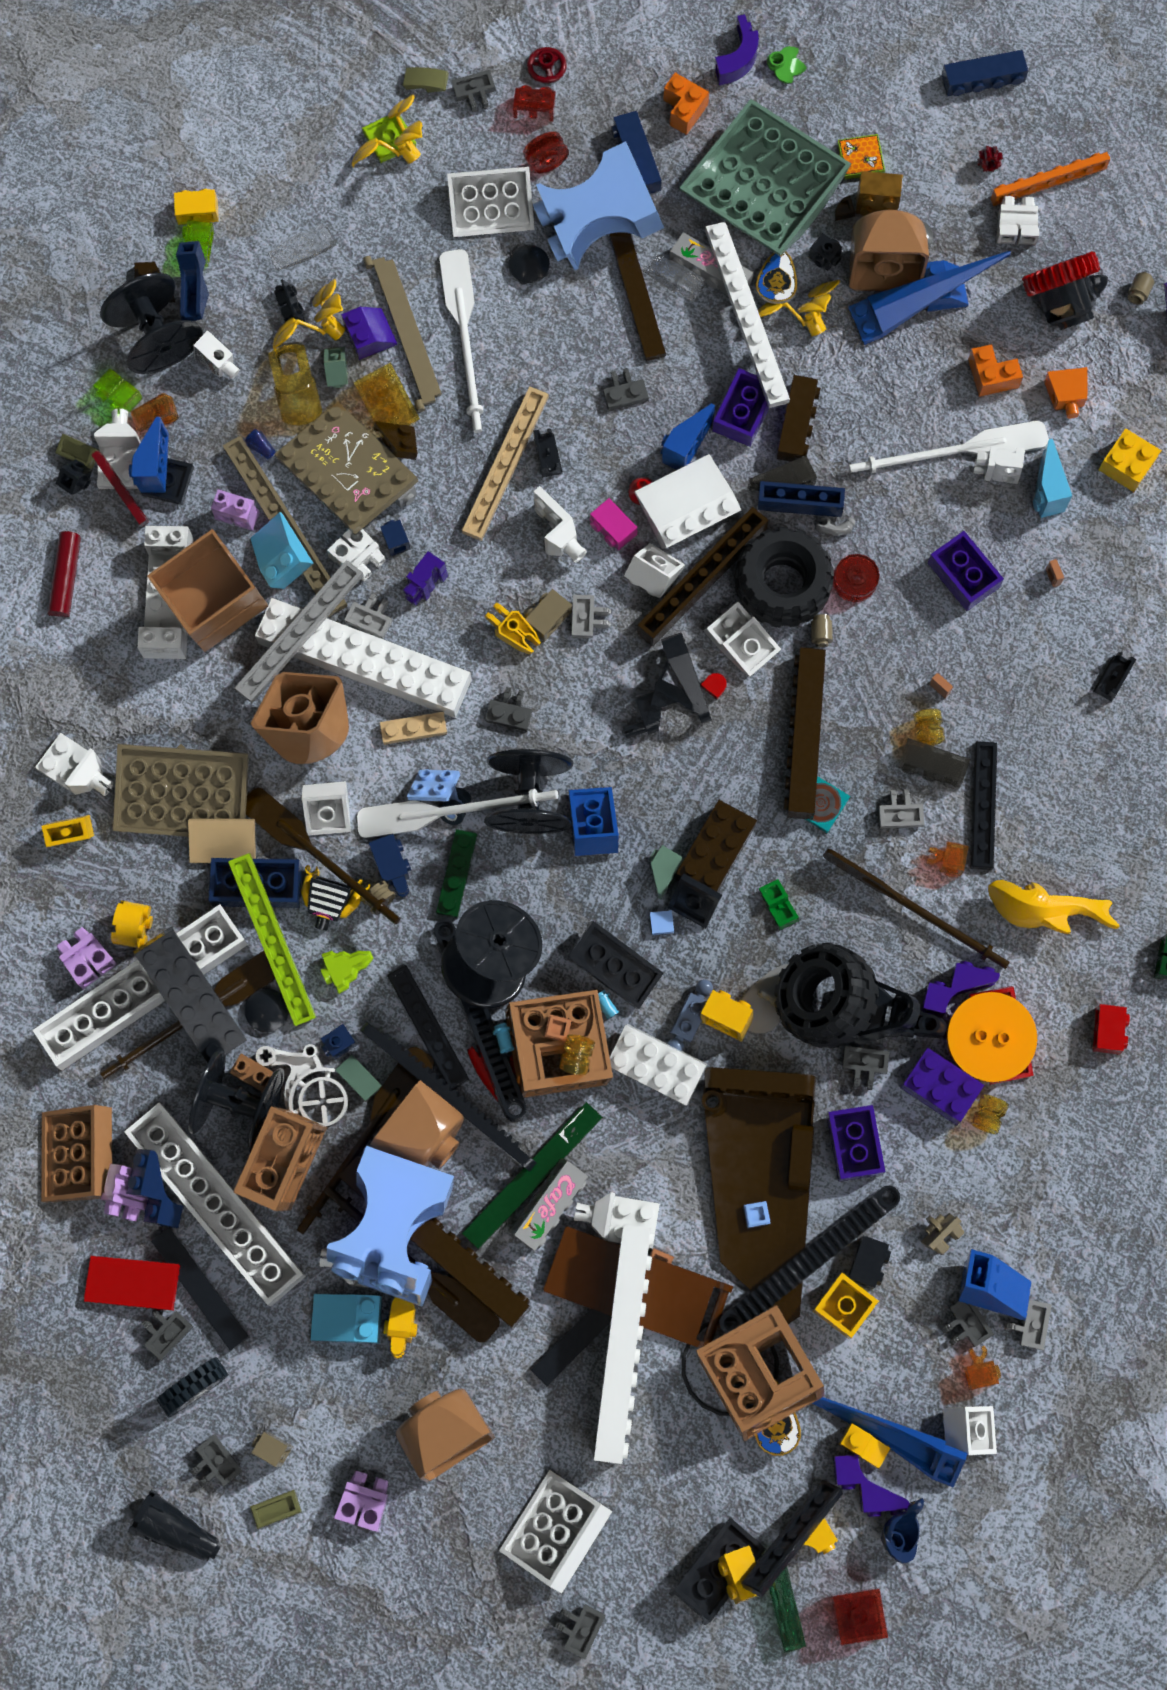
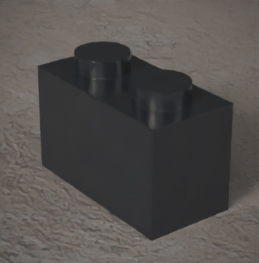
[848,1235,891,1289]

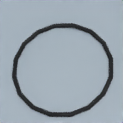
[681,1317,779,1416]

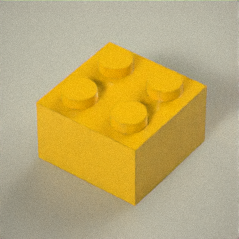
[1099,428,1162,492]
[701,990,754,1042]
[813,1273,879,1339]

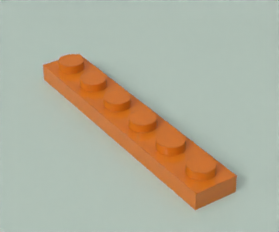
[990,152,1111,206]

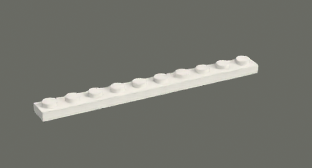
[705,222,790,408]

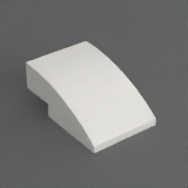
[703,602,781,677]

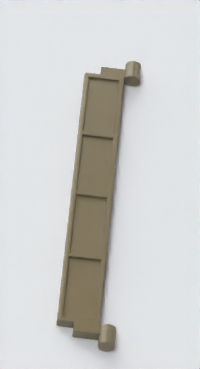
[363,256,442,412]

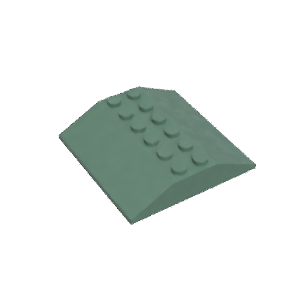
[679,99,851,256]

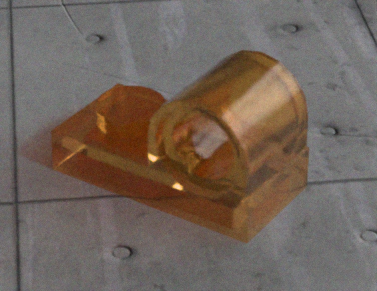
[131,393,179,432]

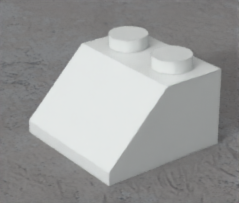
[624,543,685,598]
[302,781,351,836]
[943,1406,997,1455]

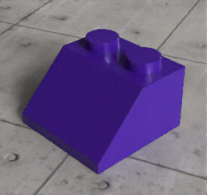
[341,307,397,360]

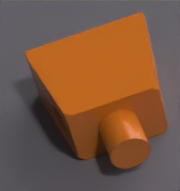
[1044,367,1088,419]

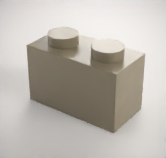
[525,589,572,642]
[252,1432,293,1467]

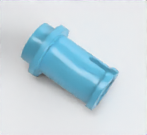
[598,990,619,1020]
[493,1023,514,1053]

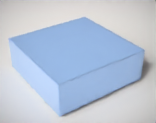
[650,910,674,935]
[743,1201,771,1228]

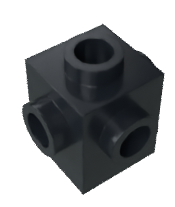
[809,233,842,271]
[55,459,92,495]

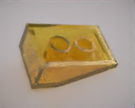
[352,363,420,438]

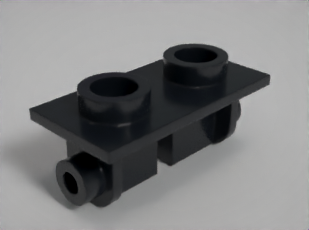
[274,279,305,322]

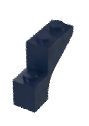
[176,241,209,321]
[127,1149,183,1228]

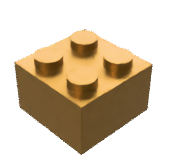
[855,171,903,216]

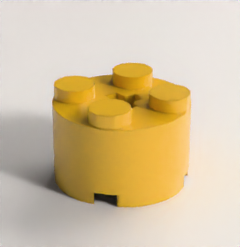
[111,900,153,948]

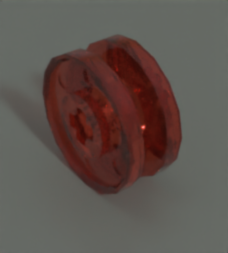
[523,131,569,174]
[833,554,880,603]

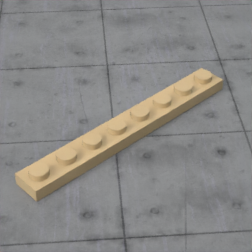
[462,386,549,541]

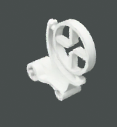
[256,1044,348,1126]

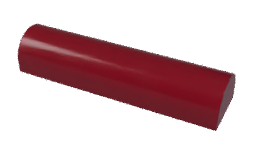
[47,531,81,617]

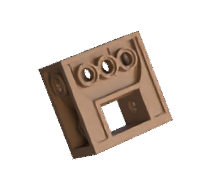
[504,990,613,1098]
[233,1106,327,1211]
[696,1305,825,1442]

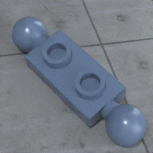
[667,979,713,1051]

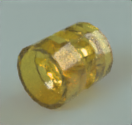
[913,709,945,746]
[559,1034,595,1075]
[970,1094,1009,1135]

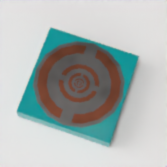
[804,776,851,834]

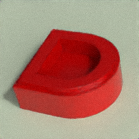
[701,673,727,700]

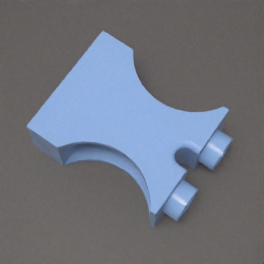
[533,141,664,270]
[327,1146,454,1296]

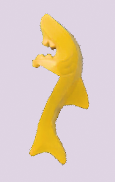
[988,880,1119,934]

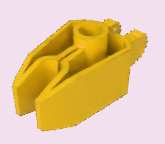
[485,603,541,654]
[384,1297,417,1359]

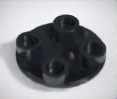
[509,245,550,285]
[245,989,289,1032]

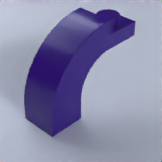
[714,14,759,85]

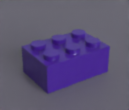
[712,368,769,447]
[927,531,1004,611]
[901,1047,984,1126]
[826,1105,886,1182]

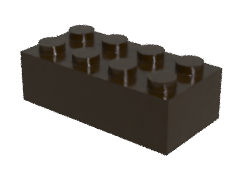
[676,800,757,892]

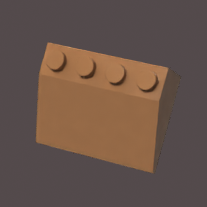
[41,1105,112,1202]

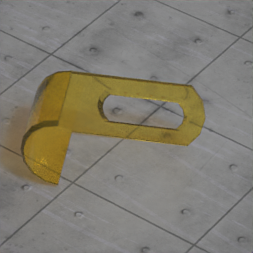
[268,344,322,426]

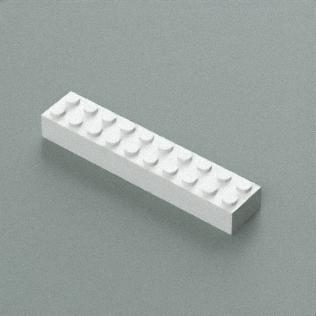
[255,598,471,718]
[33,904,248,1070]
[124,1102,306,1306]
[594,1224,655,1464]

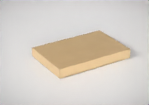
[188,819,256,863]

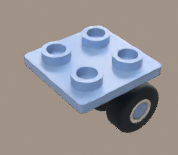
[407,769,471,825]

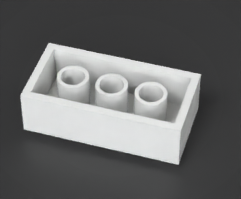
[610,1024,708,1105]

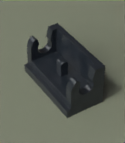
[533,428,563,478]
[1093,652,1137,702]

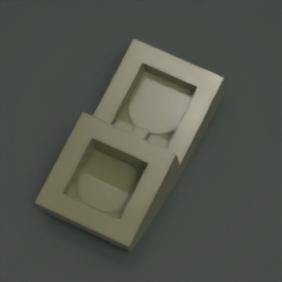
[403,67,449,93]

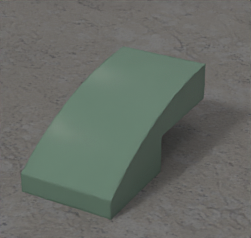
[336,1055,382,1102]

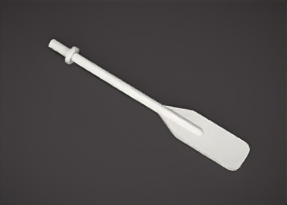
[440,249,484,433]
[849,421,1049,473]
[357,789,558,838]

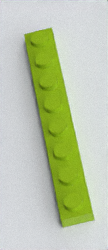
[228,853,316,1026]

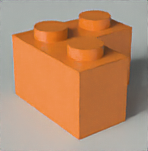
[663,73,709,135]
[968,344,1023,397]

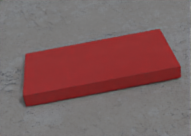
[84,1256,180,1311]

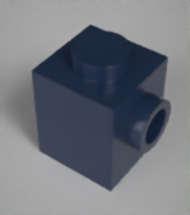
[320,1024,357,1060]

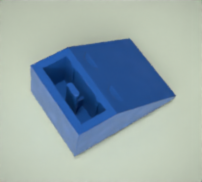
[958,1249,1031,1320]

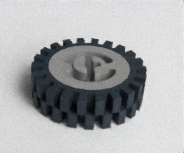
[157,1357,228,1418]

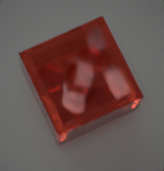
[830,1587,888,1645]

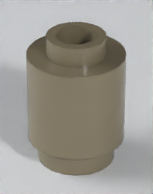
[1128,272,1155,305]
[811,614,833,648]

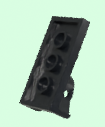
[564,921,663,1009]
[669,1517,766,1625]

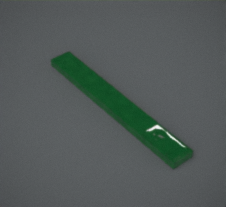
[462,1102,603,1249]

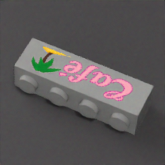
[670,232,753,297]
[508,1158,588,1251]

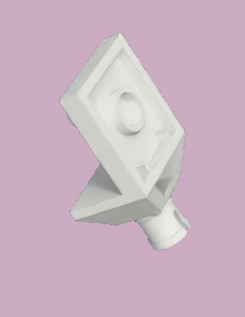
[94,409,141,489]
[534,486,587,563]
[35,733,114,796]
[574,1192,660,1249]

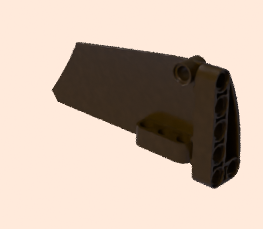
[702,1067,816,1325]

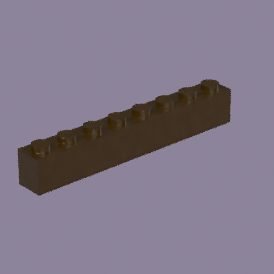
[637,507,768,647]
[783,647,826,819]

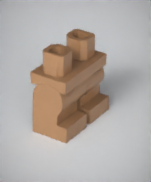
[229,1054,274,1093]

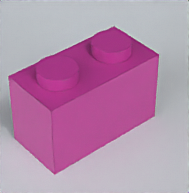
[590,498,638,551]

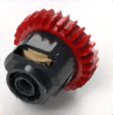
[1022,251,1100,330]

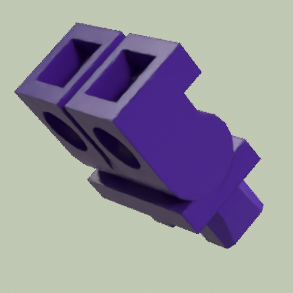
[403,551,448,606]

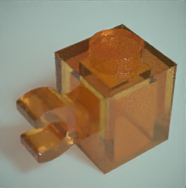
[926,841,969,878]
[963,1346,1001,1390]

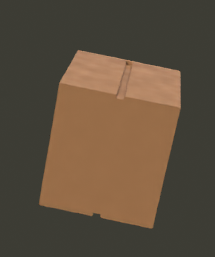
[147,529,268,652]

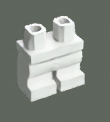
[997,196,1039,245]
[974,446,1025,484]
[327,529,386,581]

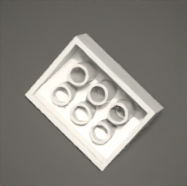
[447,167,535,237]
[635,454,741,549]
[499,1470,612,1593]

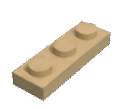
[380,712,447,745]

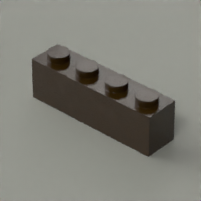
[776,375,821,464]

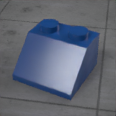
[924,260,969,312]

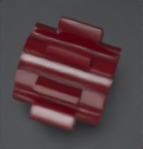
[977,146,1003,173]

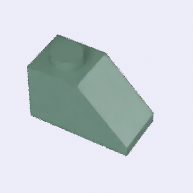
[324,346,348,388]
[649,845,685,899]

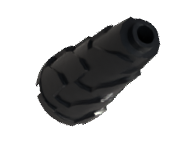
[128,1489,221,1561]

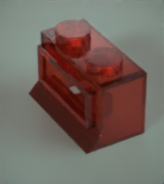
[513,85,556,122]

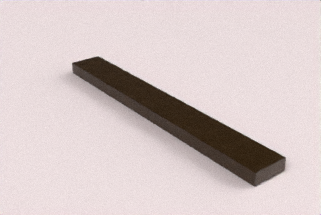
[609,232,666,361]

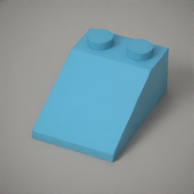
[1033,438,1072,518]
[250,512,314,589]
[311,1294,382,1344]

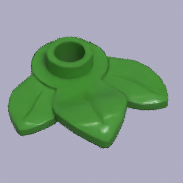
[767,46,807,84]

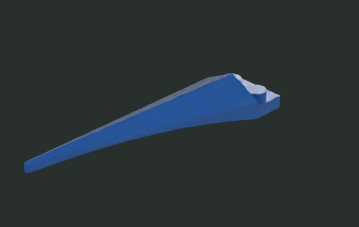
[848,251,1011,345]
[812,1397,967,1488]

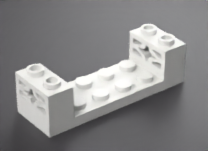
[137,526,194,659]

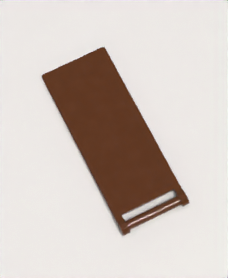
[544,1227,734,1348]

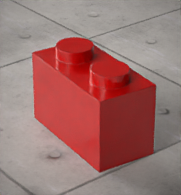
[1092,1004,1130,1055]

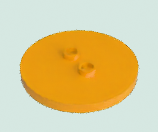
[946,992,1037,1083]

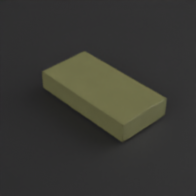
[55,433,100,469]
[250,1489,302,1529]

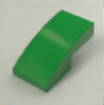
[759,879,799,930]

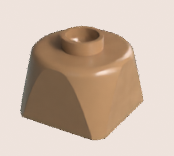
[849,210,929,291]
[251,672,349,764]
[371,1080,464,1169]
[395,1388,495,1483]

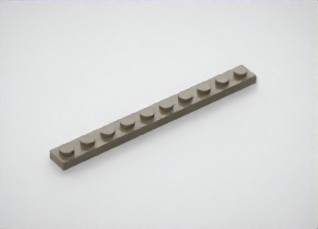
[222,435,347,617]

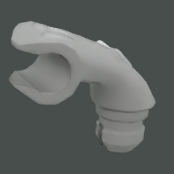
[816,516,855,536]

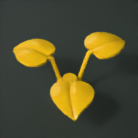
[352,94,422,168]
[273,279,346,352]
[758,279,840,336]

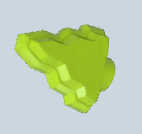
[320,951,374,994]

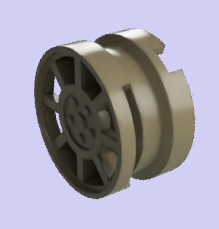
[361,881,396,914]

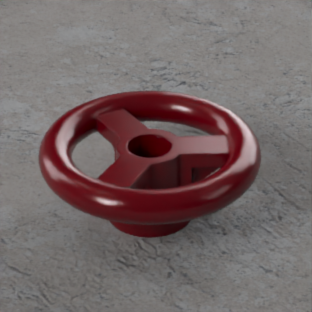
[527,47,567,84]

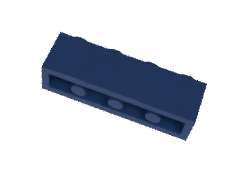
[941,50,1028,97]
[611,110,662,194]
[757,481,845,517]

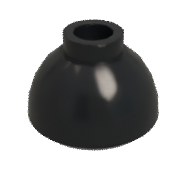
[1090,275,1108,298]

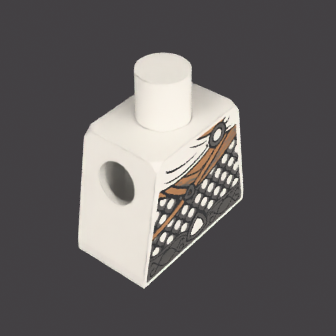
[193,330,240,379]

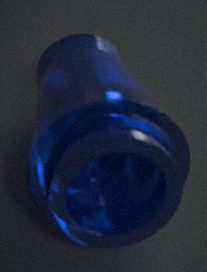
[245,429,276,460]

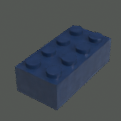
[209,858,302,908]

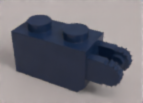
[369,834,412,898]

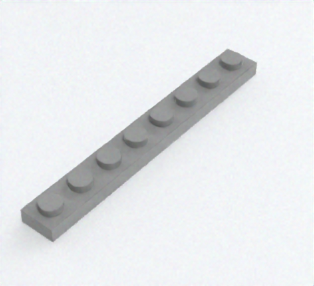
[235,560,364,703]

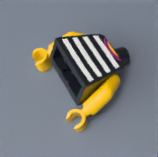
[301,865,370,931]

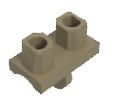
[921,1213,964,1255]

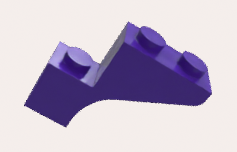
[921,961,1000,1017]
[833,1455,910,1517]

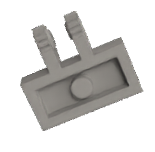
[344,594,392,639]
[572,595,611,639]
[879,789,924,829]
[1004,1300,1052,1350]

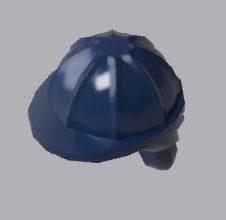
[880,1498,924,1564]

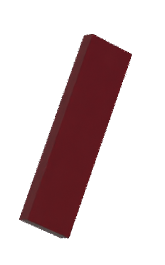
[91,451,149,527]

